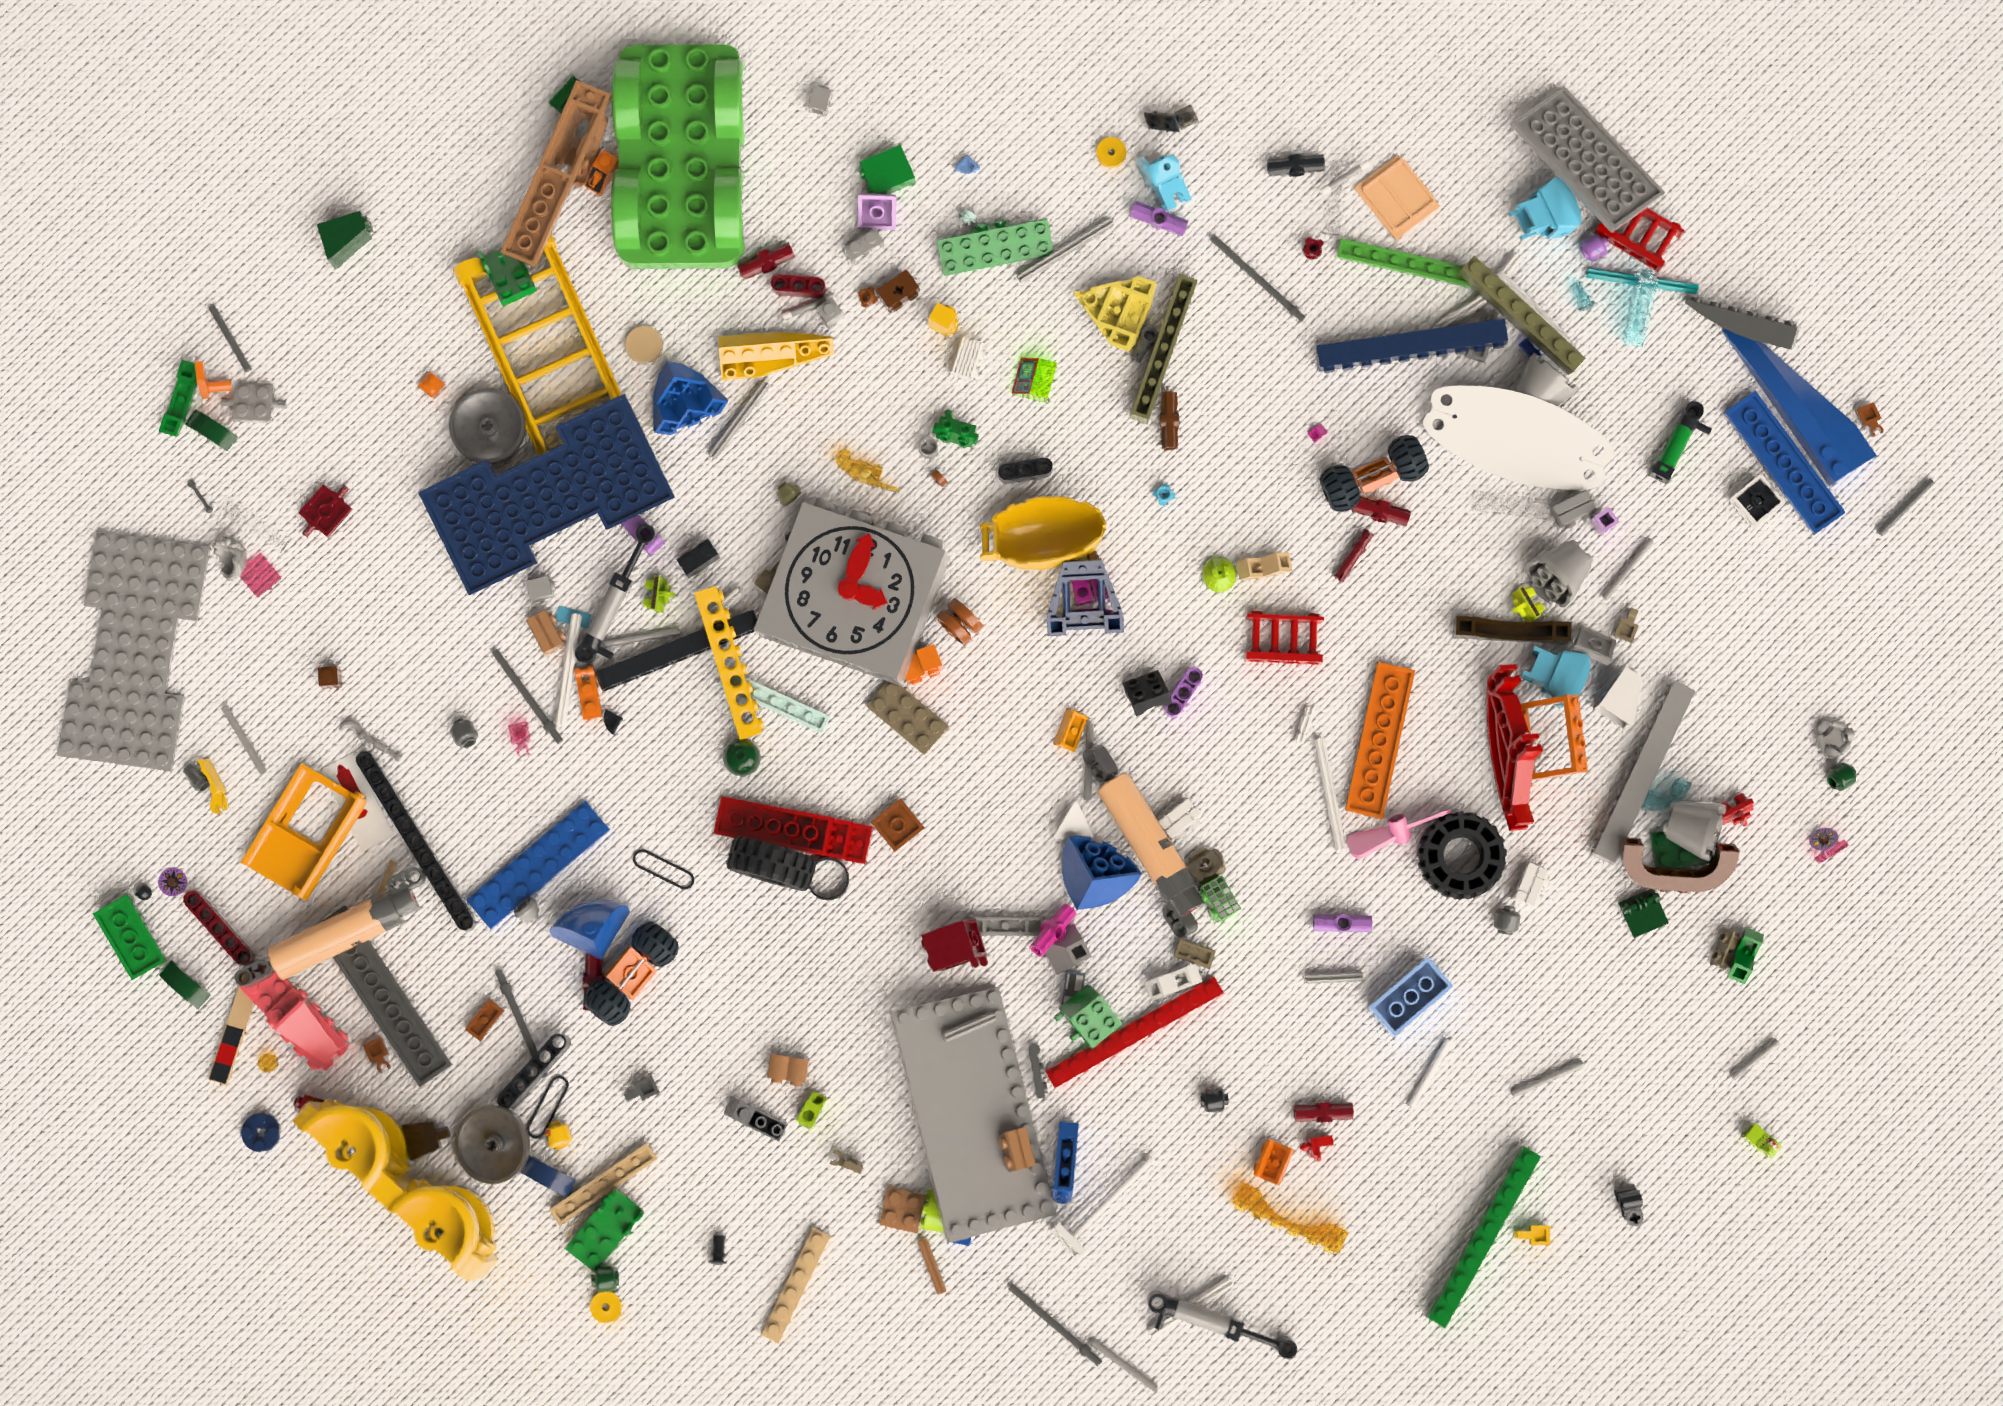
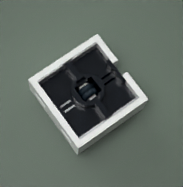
[1729,474,1786,529]

